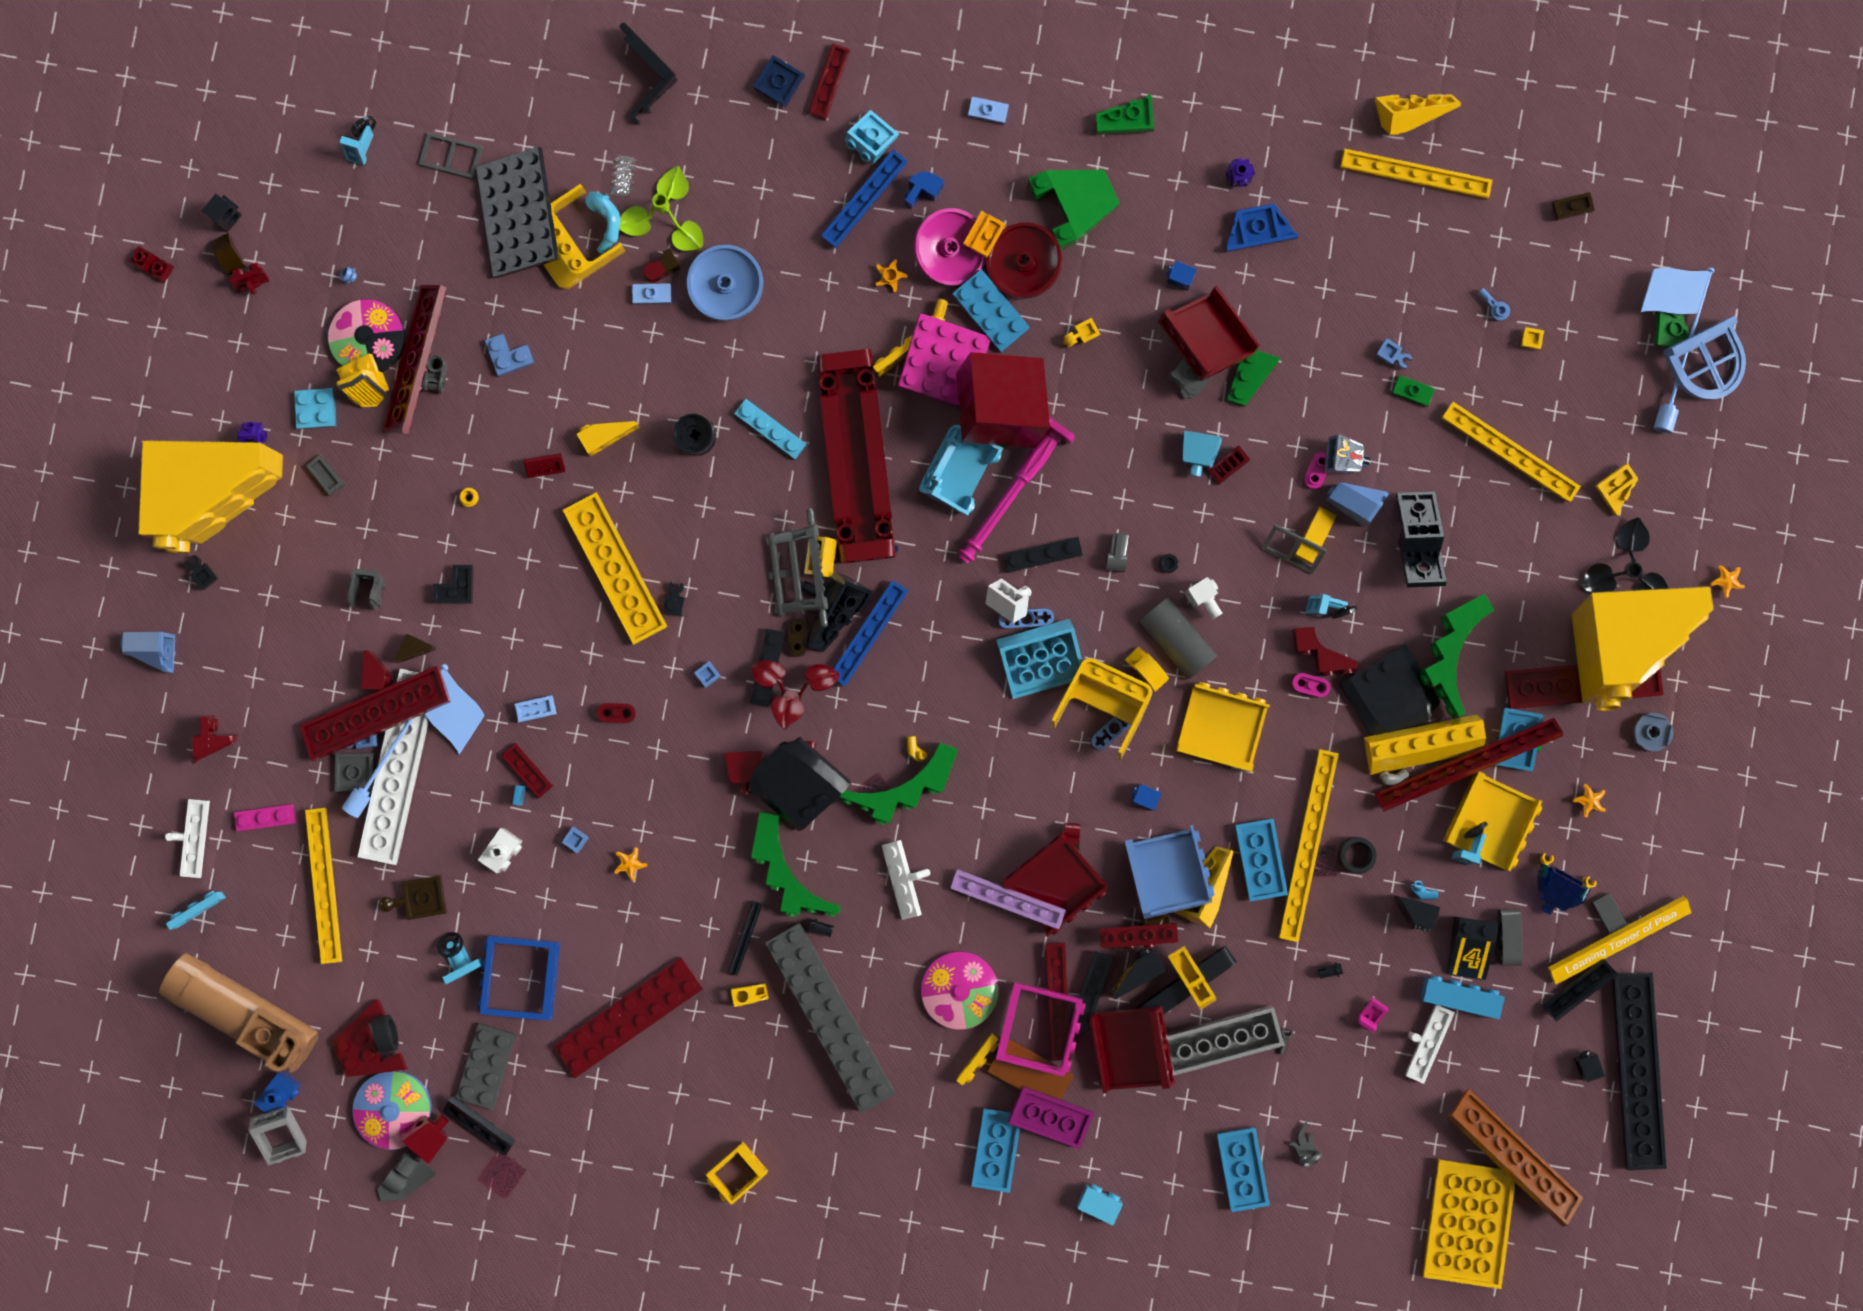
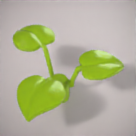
[619,166,704,252]

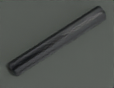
[728,901,762,976]

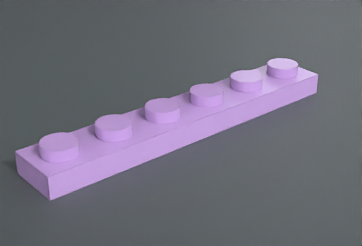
[951,870,1066,929]

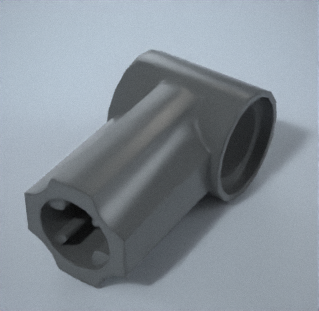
[1106,533,1129,573]

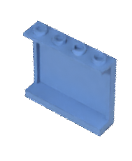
[1125,825,1215,919]

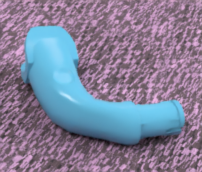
[585,192,621,255]

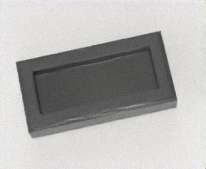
[306,454,345,496]
[1591,893,1627,935]

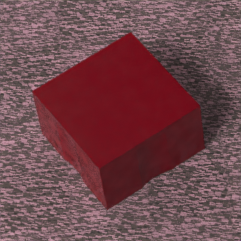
[956,352,1050,448]

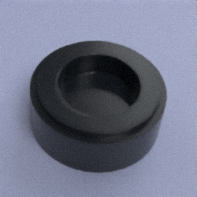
[1159,554,1179,574]

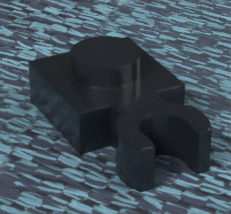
[184,555,219,591]
[663,582,685,616]

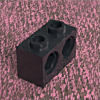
[202,193,242,232]

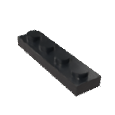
[1004,537,1083,573]
[750,628,785,707]
[1069,951,1114,1031]
[1542,959,1617,1022]
[443,1096,516,1156]

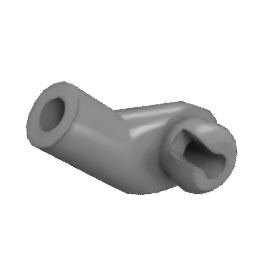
[1380,768,1410,786]

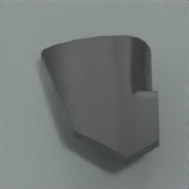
[377,1152,436,1201]

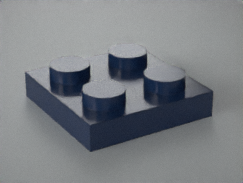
[753,55,805,108]

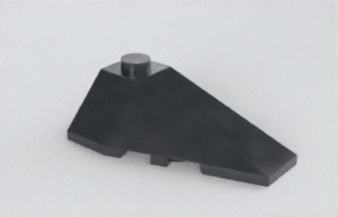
[807,571,873,652]

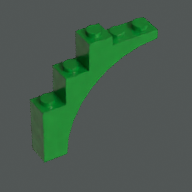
[1419,594,1494,719]
[839,743,958,825]
[751,812,841,917]

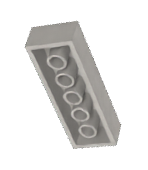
[1167,1005,1284,1076]

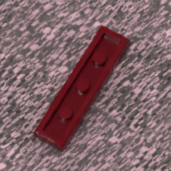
[808,43,850,120]

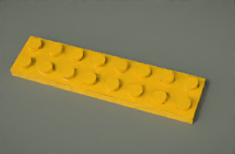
[563,492,668,645]

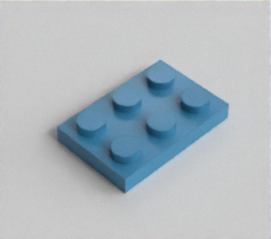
[1496,708,1543,772]

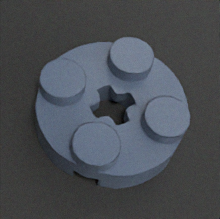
[1633,713,1674,751]

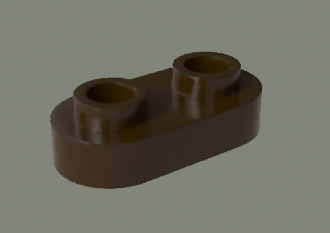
[788,619,809,657]

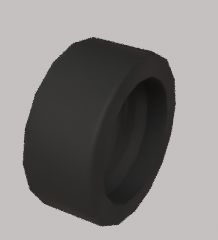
[1338,837,1377,874]
[372,1014,399,1054]

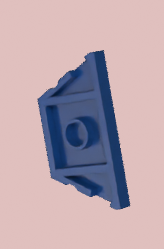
[1226,204,1299,252]

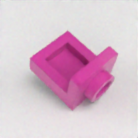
[1358,997,1389,1033]

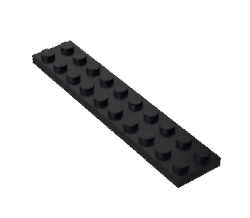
[1612,972,1667,1171]

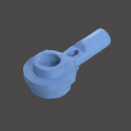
[1478,288,1510,321]

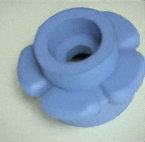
[340,266,357,285]

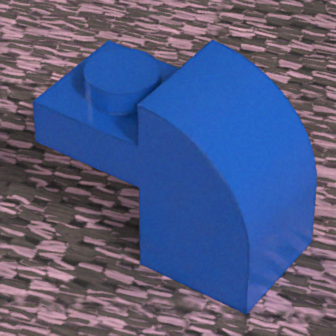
[904,172,945,209]

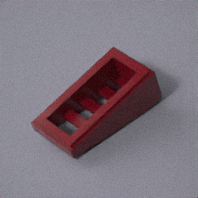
[1207,445,1250,485]

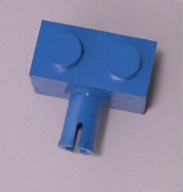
[254,1071,301,1113]

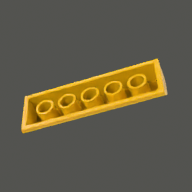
[1364,714,1486,775]

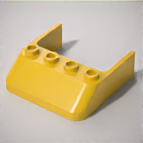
[543,184,625,289]
[1051,658,1152,761]

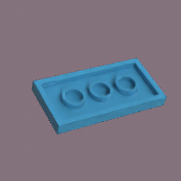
[952,269,1030,353]
[1235,818,1288,902]
[971,1108,1020,1193]
[1217,1127,1270,1212]

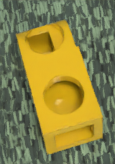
[731,983,769,1007]

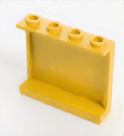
[1175,682,1270,772]
[1443,771,1542,871]

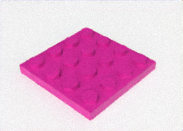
[897,313,991,408]

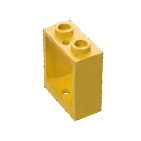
[706,1142,768,1205]

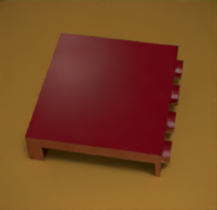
[1158,286,1260,382]
[1002,832,1107,937]
[1089,1006,1175,1094]

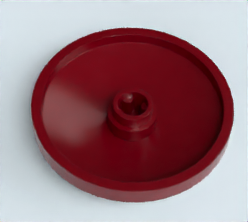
[986,222,1063,299]

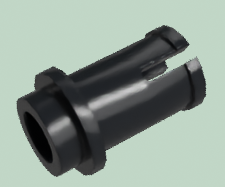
[801,580,824,597]
[808,919,834,937]
[1317,962,1343,979]

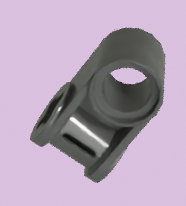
[422,355,448,394]

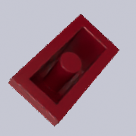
[361,650,392,690]

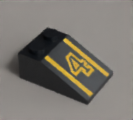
[1447,916,1498,980]
[1110,948,1166,1000]

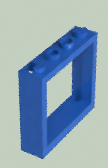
[478,935,561,1021]

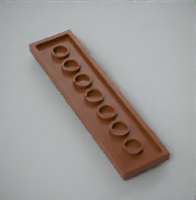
[1448,1089,1583,1227]

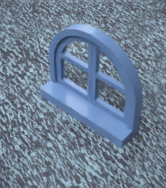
[1663,316,1746,400]

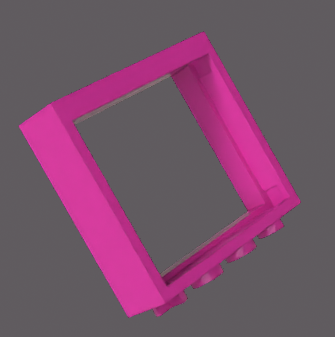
[996,981,1086,1077]

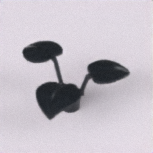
[1581,518,1669,593]

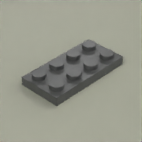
[456,1023,517,1110]

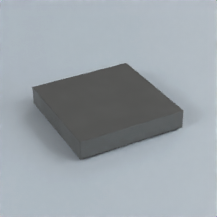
[334,753,375,792]

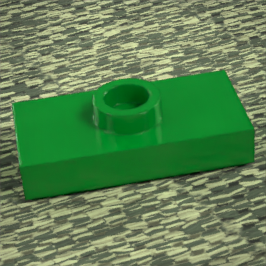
[1392,375,1435,407]

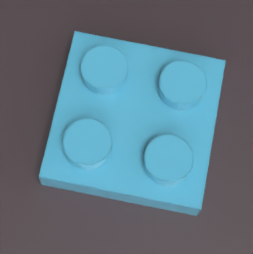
[294,388,336,430]

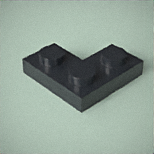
[433,565,473,604]

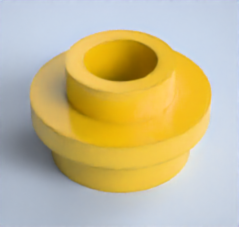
[459,488,479,507]

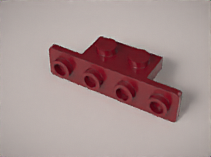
[1099,923,1179,949]

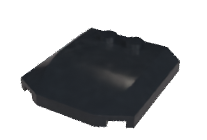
[1339,644,1440,736]
[748,737,851,831]

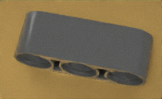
[1498,909,1523,966]

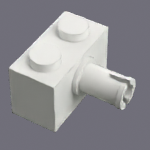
[1184,577,1223,620]
[986,579,1031,623]
[478,828,522,873]

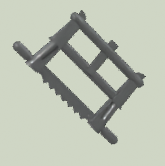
[765,508,828,627]

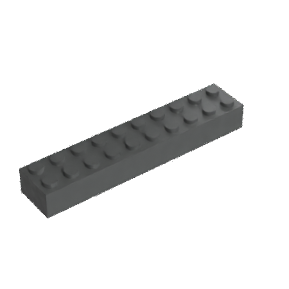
[765,922,895,1113]

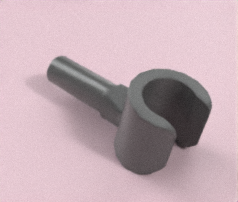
[1279,1028,1294,1055]

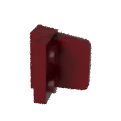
[191,715,238,764]

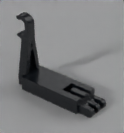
[620,23,678,125]

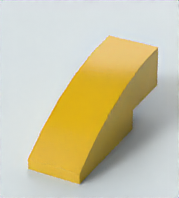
[1294,507,1337,565]
[1168,946,1217,1010]

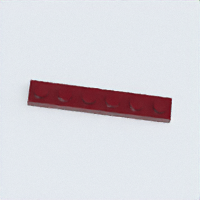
[1046,942,1071,1061]

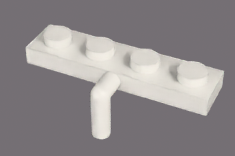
[165,799,210,878]
[881,840,930,920]
[1405,1004,1455,1084]

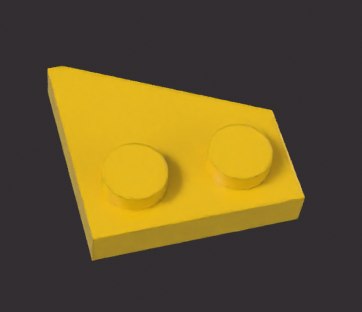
[1595,463,1638,516]

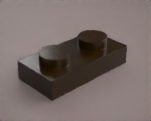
[1552,192,1595,221]

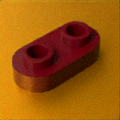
[597,703,636,723]

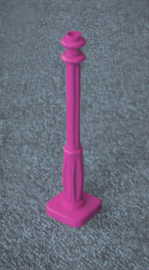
[959,417,1075,563]

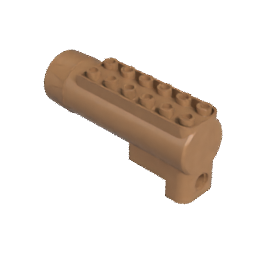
[159,953,318,1073]

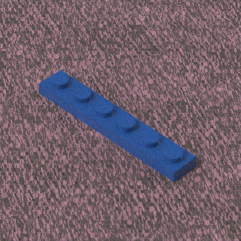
[821,149,908,249]
[834,580,909,687]

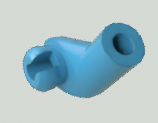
[1411,880,1438,900]

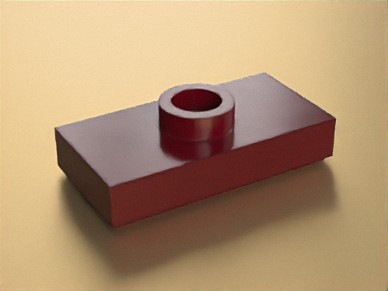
[524,453,566,478]

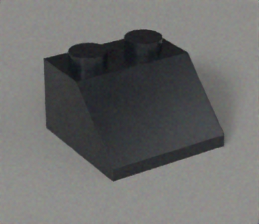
[1394,895,1440,932]

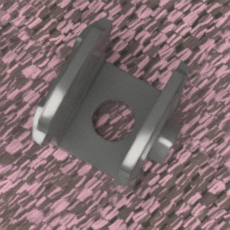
[1166,357,1211,399]
[347,569,385,610]

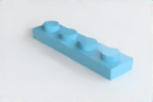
[734,399,807,460]

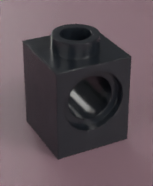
[1574,1050,1605,1082]

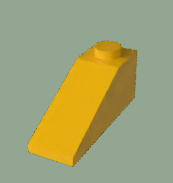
[577,421,640,456]

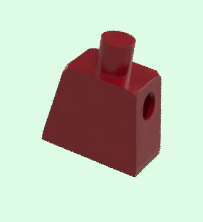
[724,751,763,795]
[399,1114,449,1164]

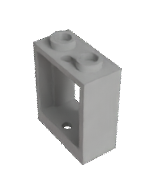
[249,1106,307,1165]

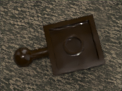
[378,875,447,920]

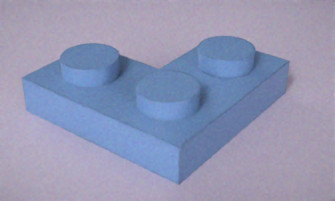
[485,334,535,377]

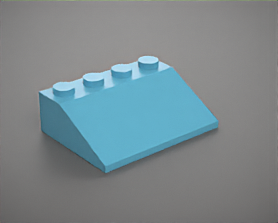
[996,619,1082,699]

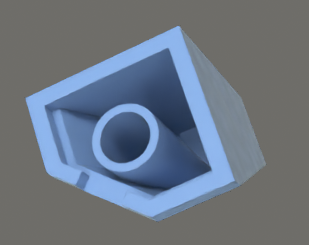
[1326,482,1389,527]
[120,632,175,673]

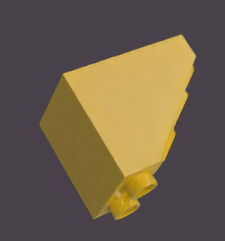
[139,441,283,553]
[1571,587,1713,711]

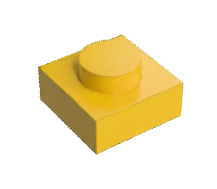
[1520,327,1544,350]

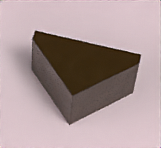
[211,233,246,275]
[395,634,436,663]

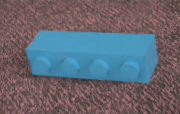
[1420,975,1505,1020]

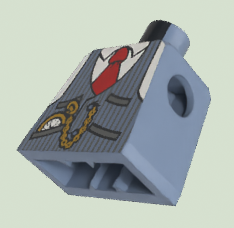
[1324,434,1370,474]

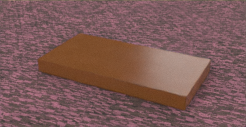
[987,1039,1074,1099]

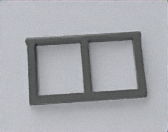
[419,132,483,179]
[1261,524,1327,574]

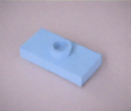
[968,97,1009,124]
[632,284,671,304]
[514,695,557,723]

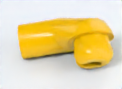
[907,736,927,762]

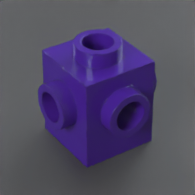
[1226,158,1255,187]
[237,422,267,444]

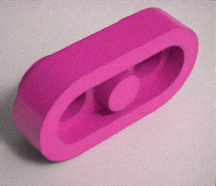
[1304,452,1327,490]
[1291,673,1331,698]

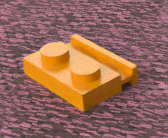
[963,211,1006,258]

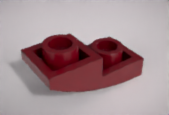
[128,246,174,283]

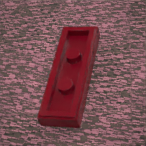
[501,743,553,799]

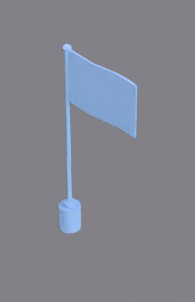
[1640,268,1715,434]
[342,664,484,818]

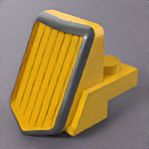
[336,354,389,408]

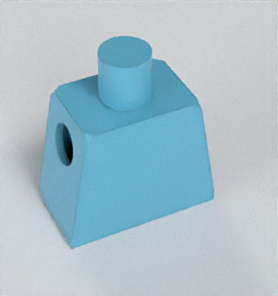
[1183,430,1222,477]

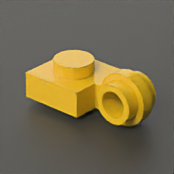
[1063,318,1100,348]

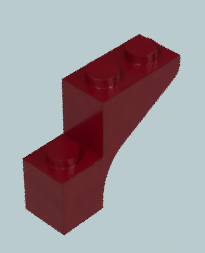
[1292,626,1358,676]

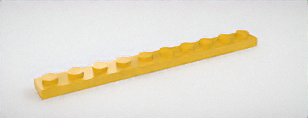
[1278,749,1339,942]

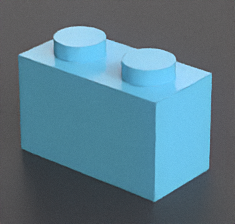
[1077,1184,1123,1225]

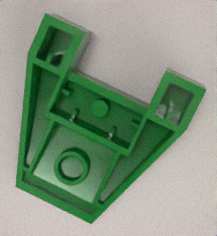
[1028,170,1120,251]

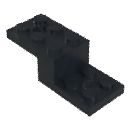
[1396,491,1447,588]

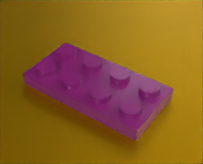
[1008,1085,1094,1149]

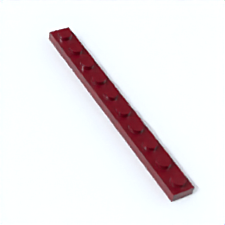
[1375,718,1564,812]

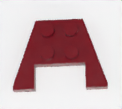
[332,1000,408,1077]

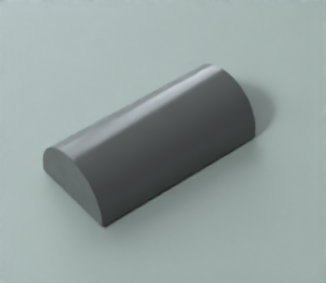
[1139,597,1218,680]

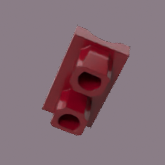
[229,262,270,295]

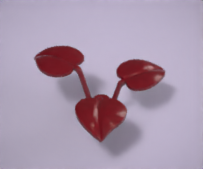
[751,660,839,730]

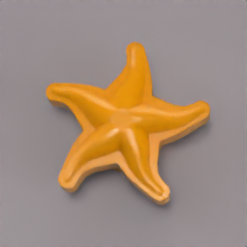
[876,259,908,293]
[1710,565,1745,598]
[1572,784,1606,818]
[614,847,648,881]

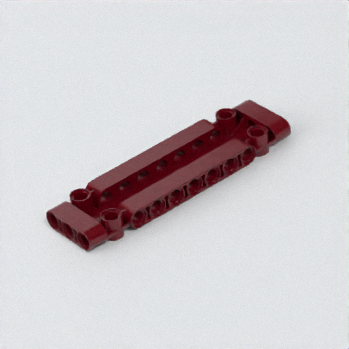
[817,349,896,564]

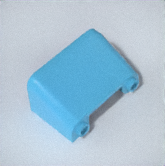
[919,425,1003,516]

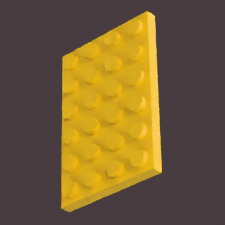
[1422,1159,1515,1289]

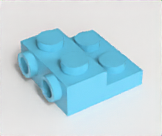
[844,110,899,164]

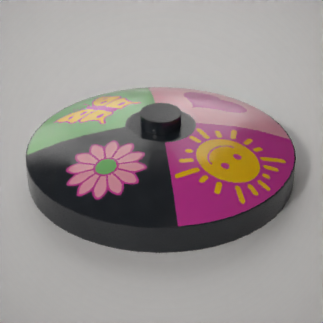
[328,299,406,372]

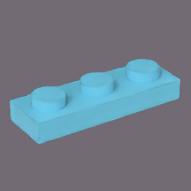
[166,891,225,930]

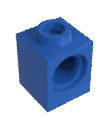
[1166,261,1197,290]
[1130,784,1162,811]

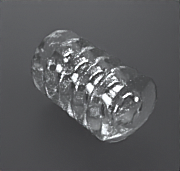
[609,156,638,198]

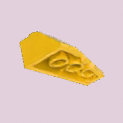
[1375,95,1461,135]
[1173,846,1233,928]

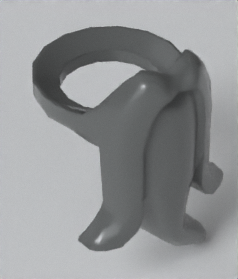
[1289,1122,1322,1167]

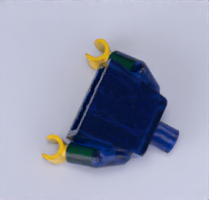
[1537,853,1597,915]

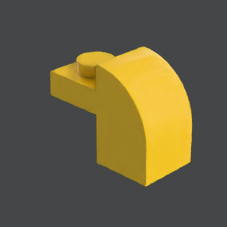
[1125,647,1169,692]

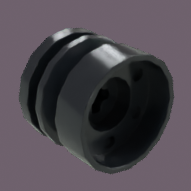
[673,413,717,456]

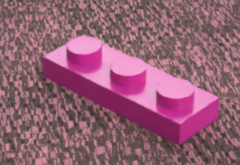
[234,804,296,832]

